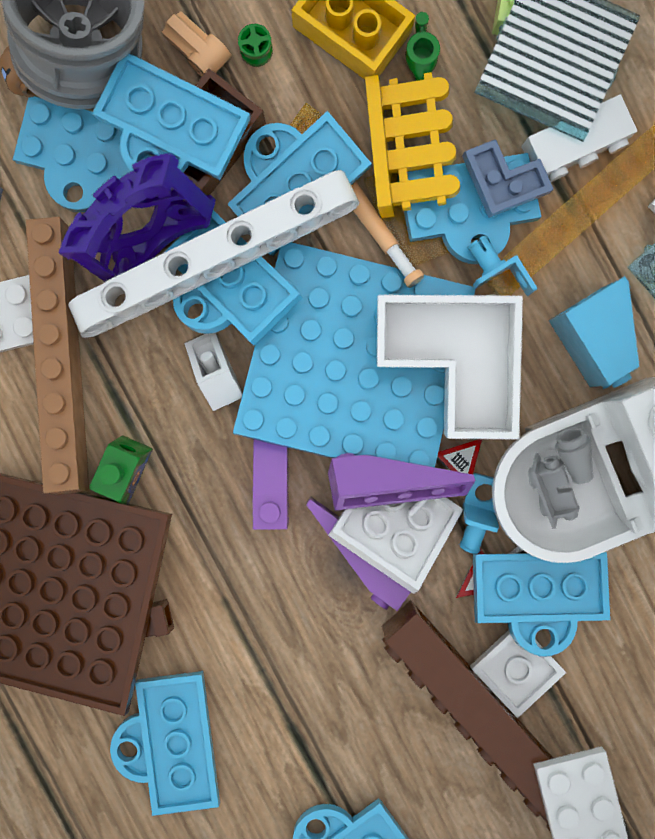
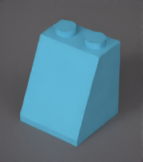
[549,277,640,389]

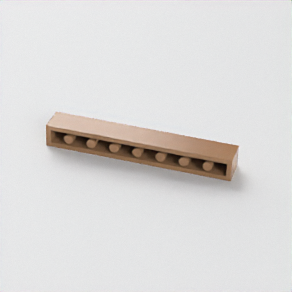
[26,216,90,495]

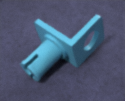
[467,235,538,296]
[459,473,499,554]

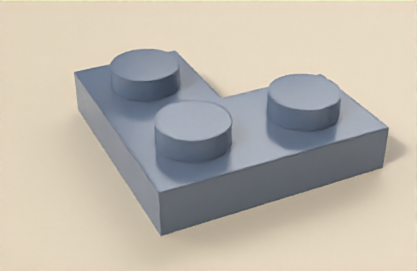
[462,139,554,218]

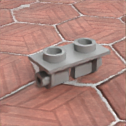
[528,453,579,529]

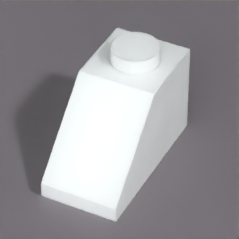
[184,333,242,411]

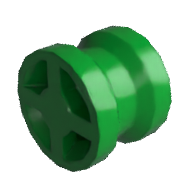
[238,24,273,67]

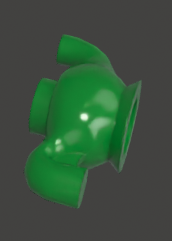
[405,12,440,81]

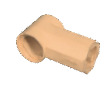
[162,11,232,77]

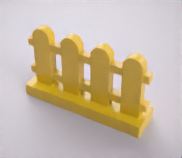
[365,72,460,218]

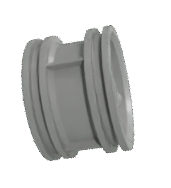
[1,0,144,109]

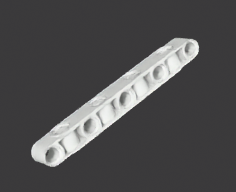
[68,170,359,338]

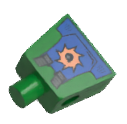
[89,435,153,504]

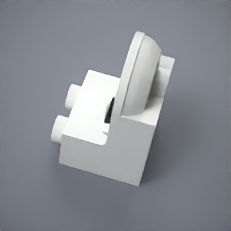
[492,377,655,563]

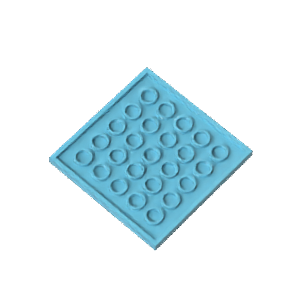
[233,242,476,467]

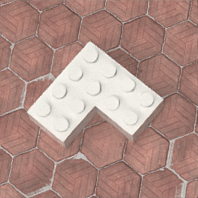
[377,295,523,439]

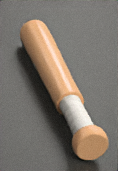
[351,181,424,288]

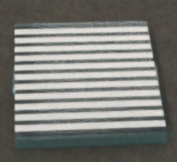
[474,0,640,142]

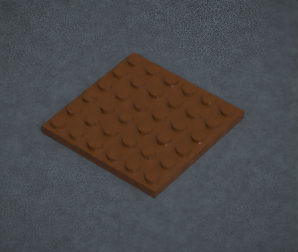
[0,473,172,716]

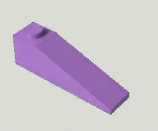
[253,439,289,530]
[328,453,475,511]
[306,497,411,611]

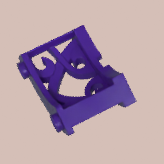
[58,153,216,282]

